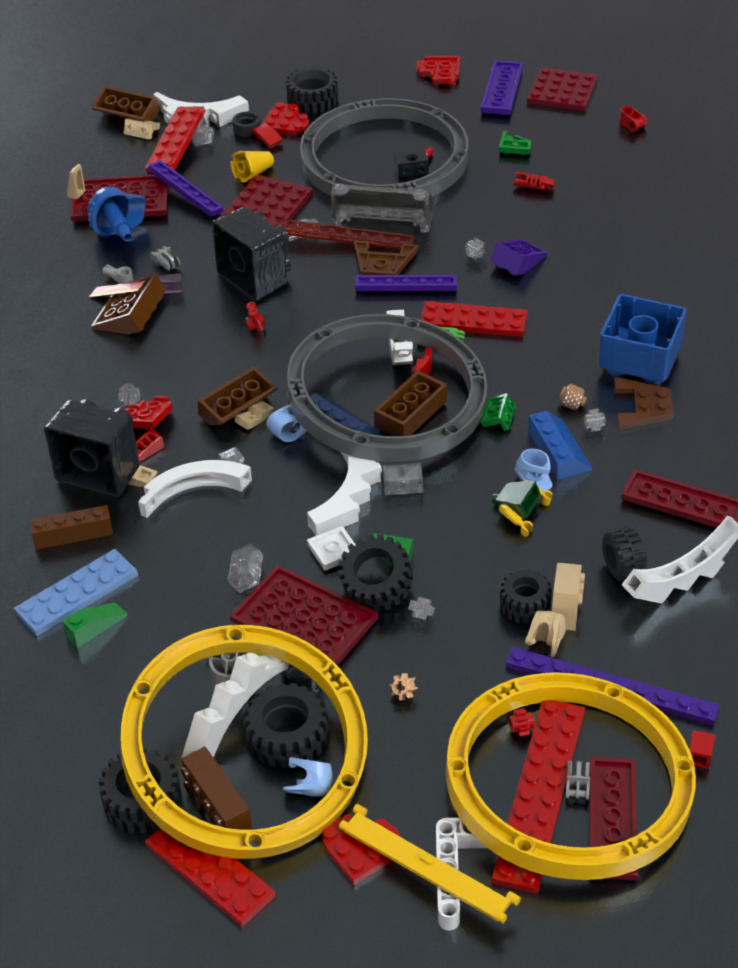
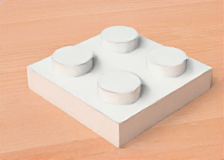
[307,526,356,570]

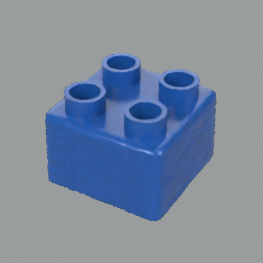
[599,294,687,384]

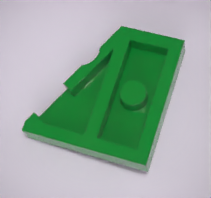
[499,131,532,155]

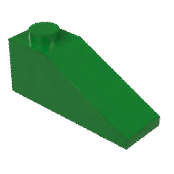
[62,602,128,648]

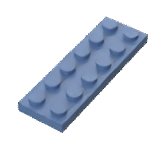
[14,549,138,636]

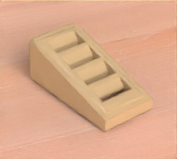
[67,164,85,199]

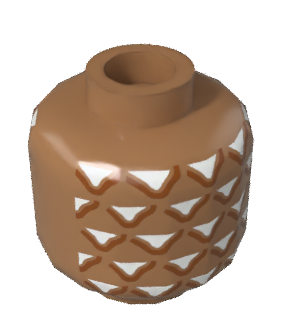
[558,384,587,411]

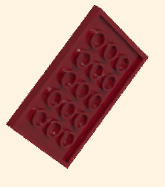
[70,174,168,222]
[220,175,313,228]
[230,565,378,666]

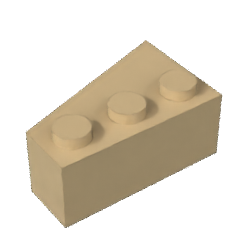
[552,563,585,631]

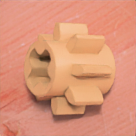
[389,673,418,700]

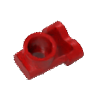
[245,302,266,332]

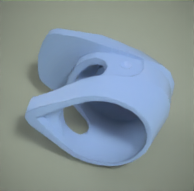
[266,405,306,442]
[515,449,552,491]
[283,757,334,797]

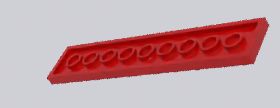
[492,700,585,894]

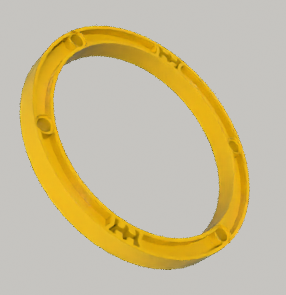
[120,625,368,859]
[446,673,696,880]

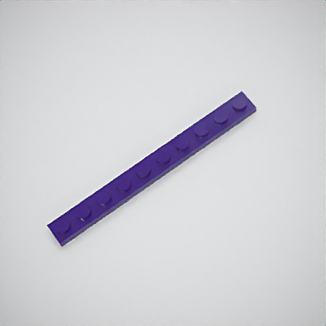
[506,647,720,726]

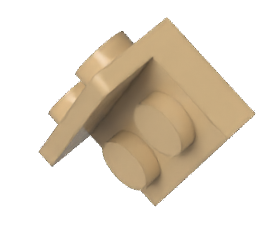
[124,118,160,139]

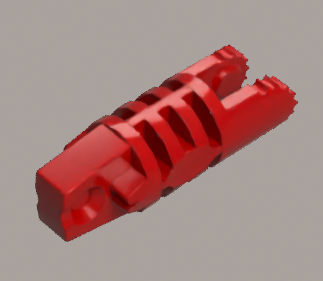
[513,172,555,190]

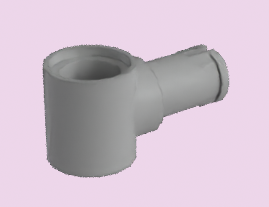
[102,265,133,284]

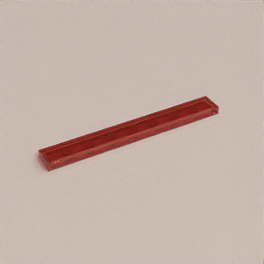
[283,219,414,249]

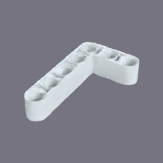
[436,818,487,931]

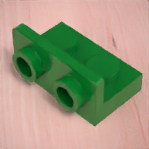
[481,393,515,431]

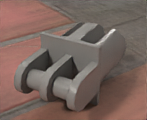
[150,246,181,271]
[566,761,590,800]

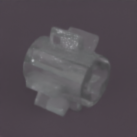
[465,238,486,260]
[118,383,140,406]
[584,409,606,432]
[408,596,435,620]

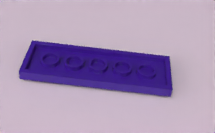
[481,60,523,115]

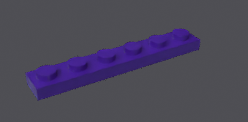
[148,160,223,217]
[355,275,457,291]

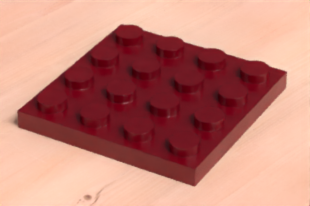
[527,67,598,111]

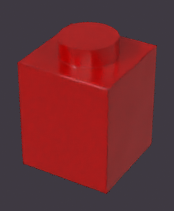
[689,730,715,769]

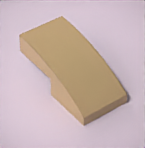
[235,400,275,430]
[129,465,157,487]

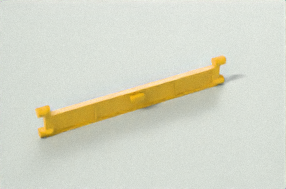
[339,804,521,924]

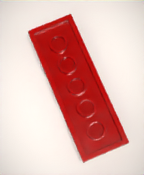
[145,106,206,173]
[420,301,527,337]
[145,828,276,927]

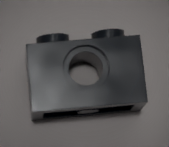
[394,150,429,177]

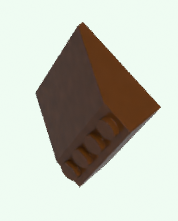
[91,273,167,334]

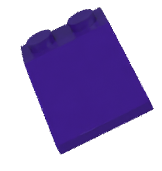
[490,239,548,276]

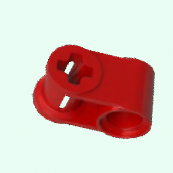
[619,106,648,132]

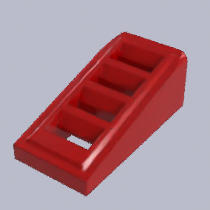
[136,429,164,462]

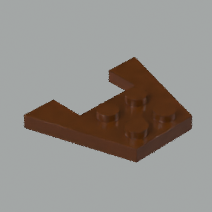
[353,240,419,275]
[614,377,674,431]

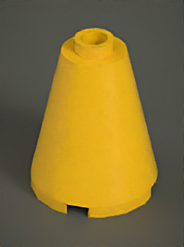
[230,151,274,182]

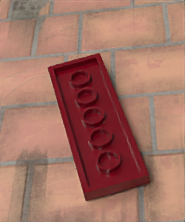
[621,469,738,528]
[589,757,638,880]

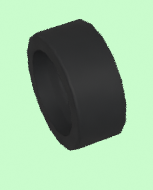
[232,111,261,137]

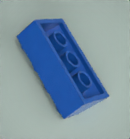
[528,411,592,480]

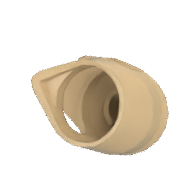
[525,611,566,658]

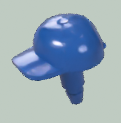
[87,187,146,241]

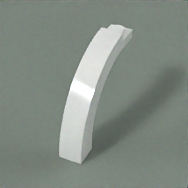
[386,309,413,365]
[139,460,252,518]

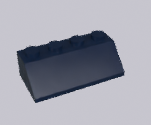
[310,393,380,435]

